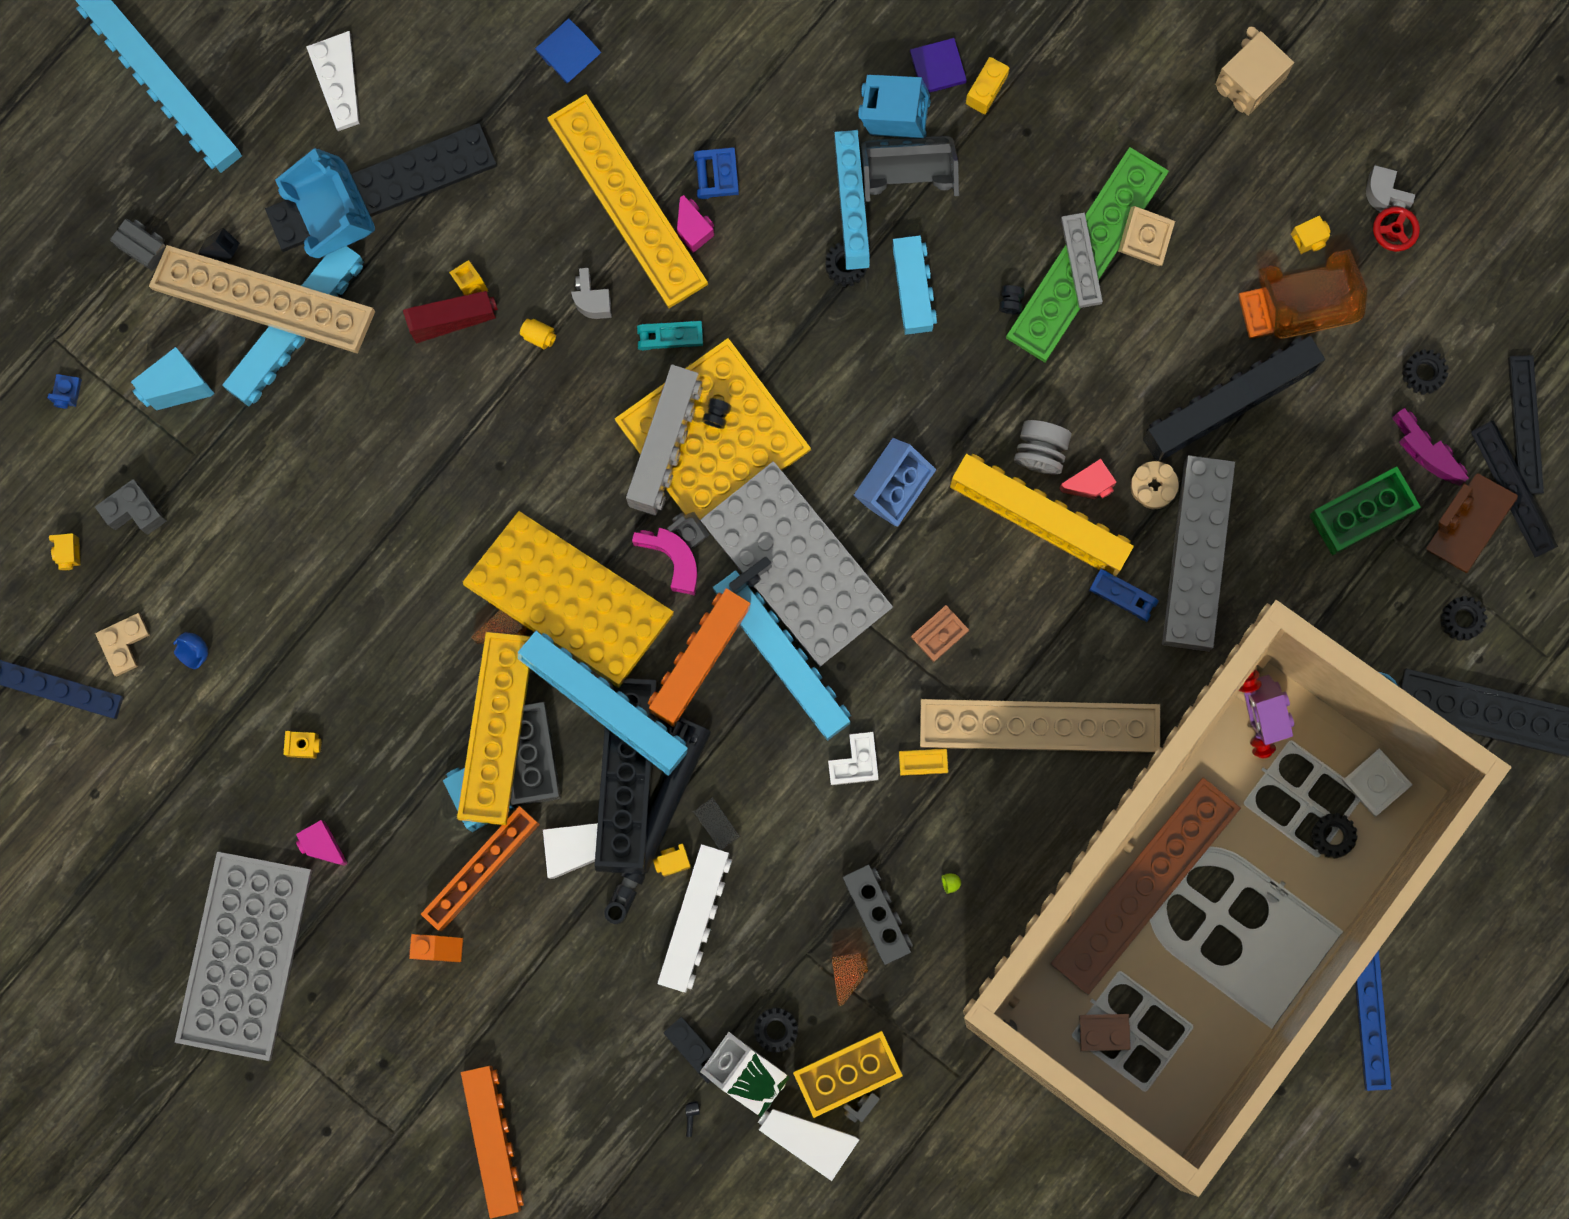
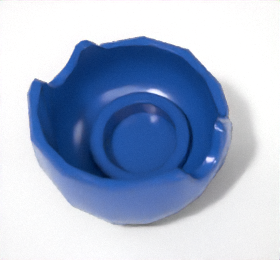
[173,632,208,669]

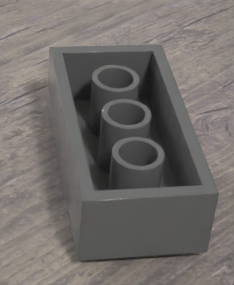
[510,702,561,807]

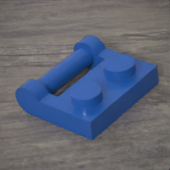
[693,148,739,199]

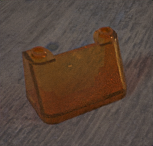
[1259,249,1368,339]

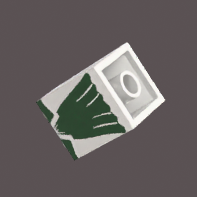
[700,1032,790,1117]

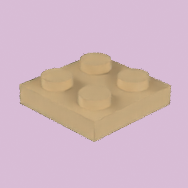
[1118,206,1175,266]

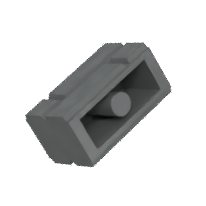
[110,219,166,271]

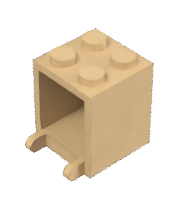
[1215,27,1294,115]

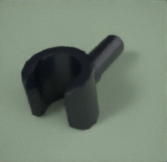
[686,1101,700,1137]

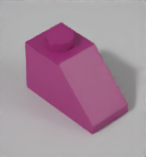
[296,820,348,866]

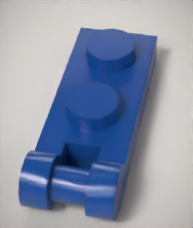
[1089,569,1159,622]

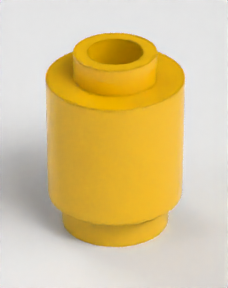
[520,319,556,349]

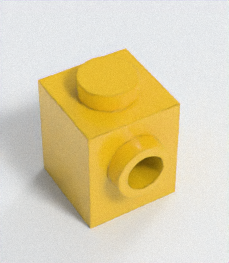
[1291,215,1330,254]

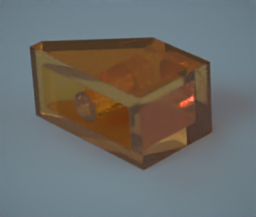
[471,610,528,644]
[832,953,868,1006]

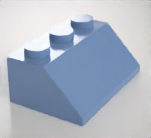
[854,438,936,527]

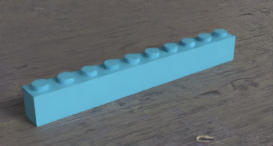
[75,0,242,173]

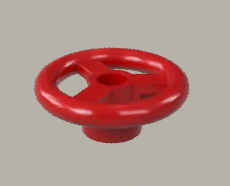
[1373,206,1420,252]

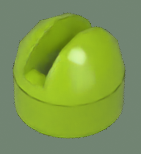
[942,873,961,894]

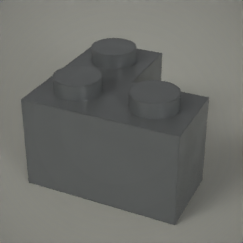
[95,479,167,535]

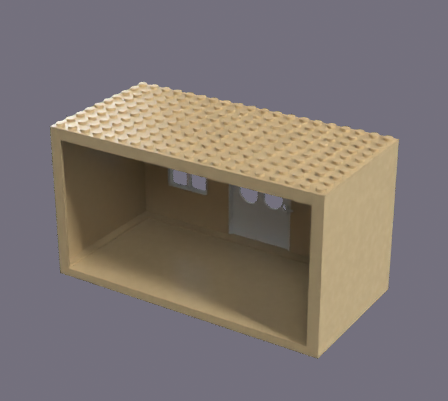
[963,600,1511,1197]

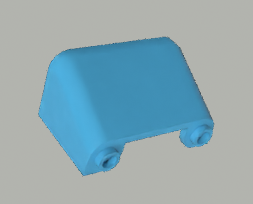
[275,148,375,258]

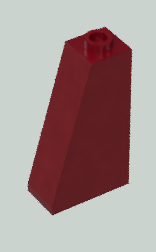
[403,291,498,344]

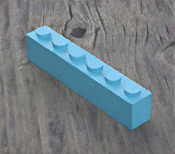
[835,130,870,270]

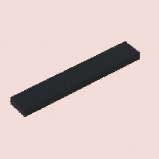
[1508,355,1544,495]
[1471,420,1558,558]

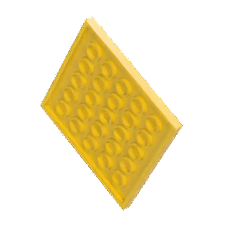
[615,338,811,527]

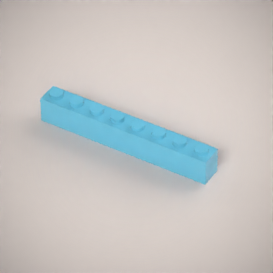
[222,246,364,407]
[713,570,851,741]
[518,631,688,776]

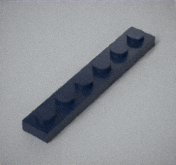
[0,660,124,719]

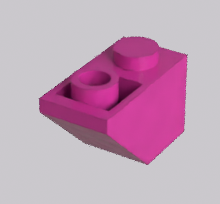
[677,195,714,253]

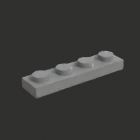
[1061,213,1103,308]

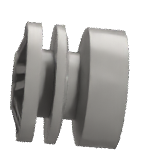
[1014,420,1072,474]

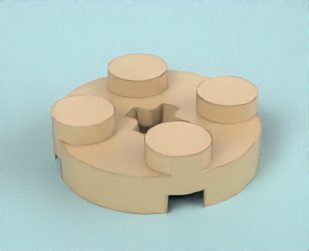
[1131,461,1179,509]

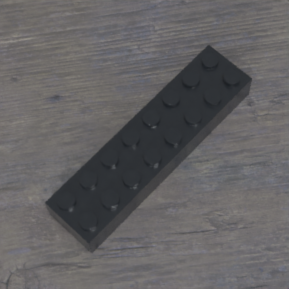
[1143,336,1326,462]
[594,678,657,874]

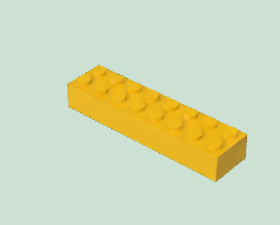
[950,454,1134,576]

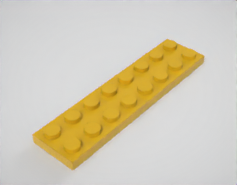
[457,632,530,825]

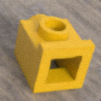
[49,533,80,570]
[284,731,321,758]
[653,844,691,877]

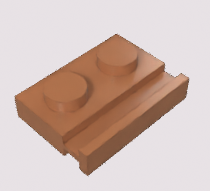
[911,605,969,663]
[1079,1014,1131,1051]

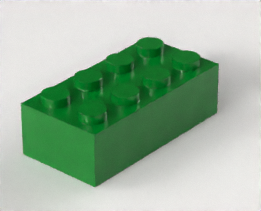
[1309,466,1421,556]

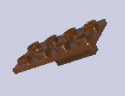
[1427,473,1518,573]

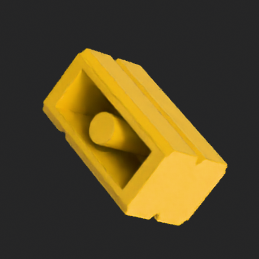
[966,57,1010,114]

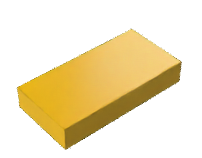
[899,749,948,776]

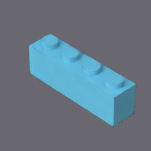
[892,235,937,335]

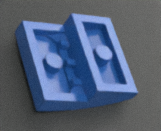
[535,18,601,84]

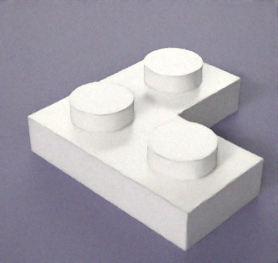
[828,732,879,785]

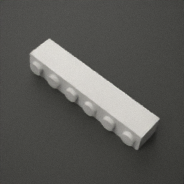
[657,844,732,993]

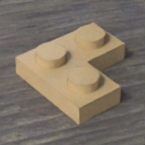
[95,613,150,677]

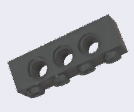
[843,865,913,965]

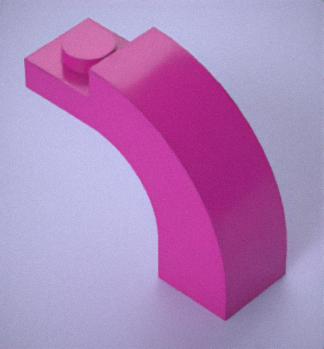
[632,528,698,596]

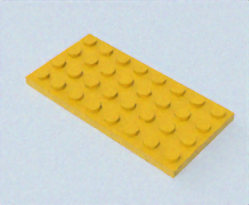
[463,511,674,688]

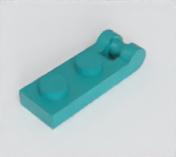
[637,321,703,350]

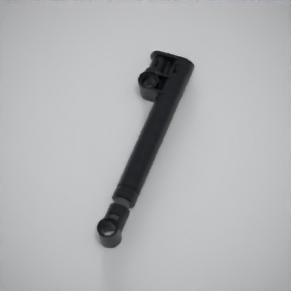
[604,717,711,925]

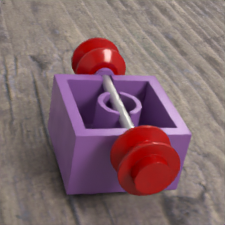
[1239,670,1294,758]

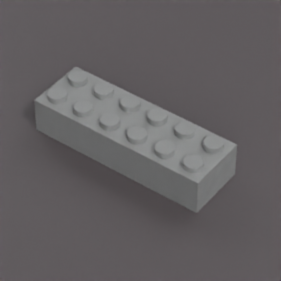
[626,364,703,515]

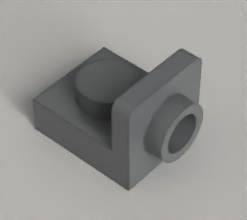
[667,512,709,549]
[843,1093,880,1123]

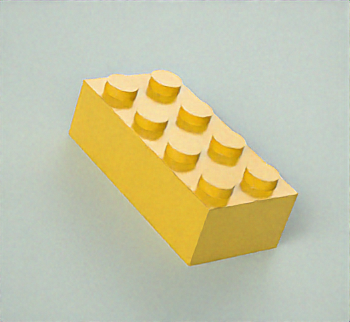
[793,1031,903,1118]

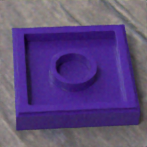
[910,38,967,93]

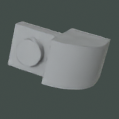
[1366,165,1415,212]
[571,268,612,319]

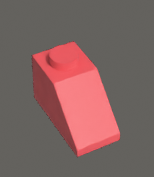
[1059,459,1116,499]

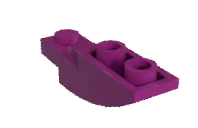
[1392,408,1469,486]

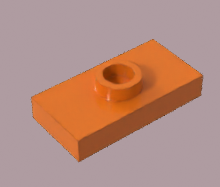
[1238,288,1273,339]

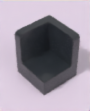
[198,228,240,263]

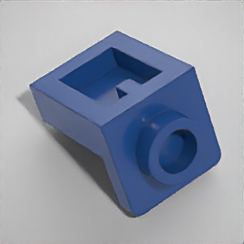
[47,374,82,409]

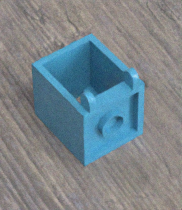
[859,75,931,138]

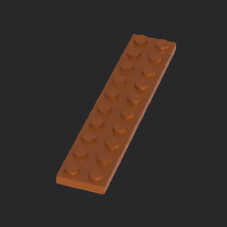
[1050,778,1241,995]

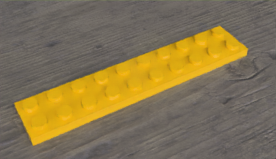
[547,94,708,308]

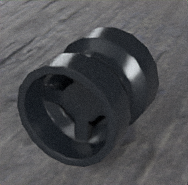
[999,285,1025,315]
[702,398,732,429]

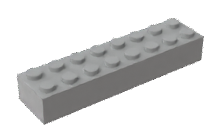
[1162,455,1235,652]

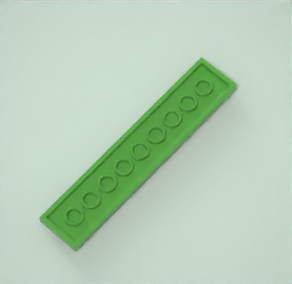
[1006,147,1169,363]

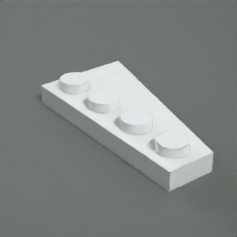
[306,31,360,131]

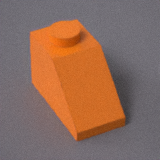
[409,934,463,962]

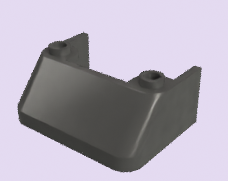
[861,136,959,201]

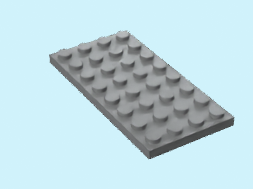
[700,461,893,667]
[175,852,312,1061]

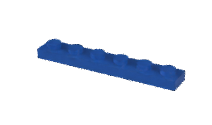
[1355,950,1391,1091]

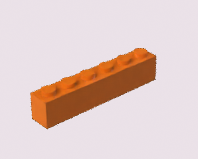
[648,588,751,727]
[420,806,540,932]
[461,1066,524,1219]

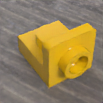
[449,260,488,296]

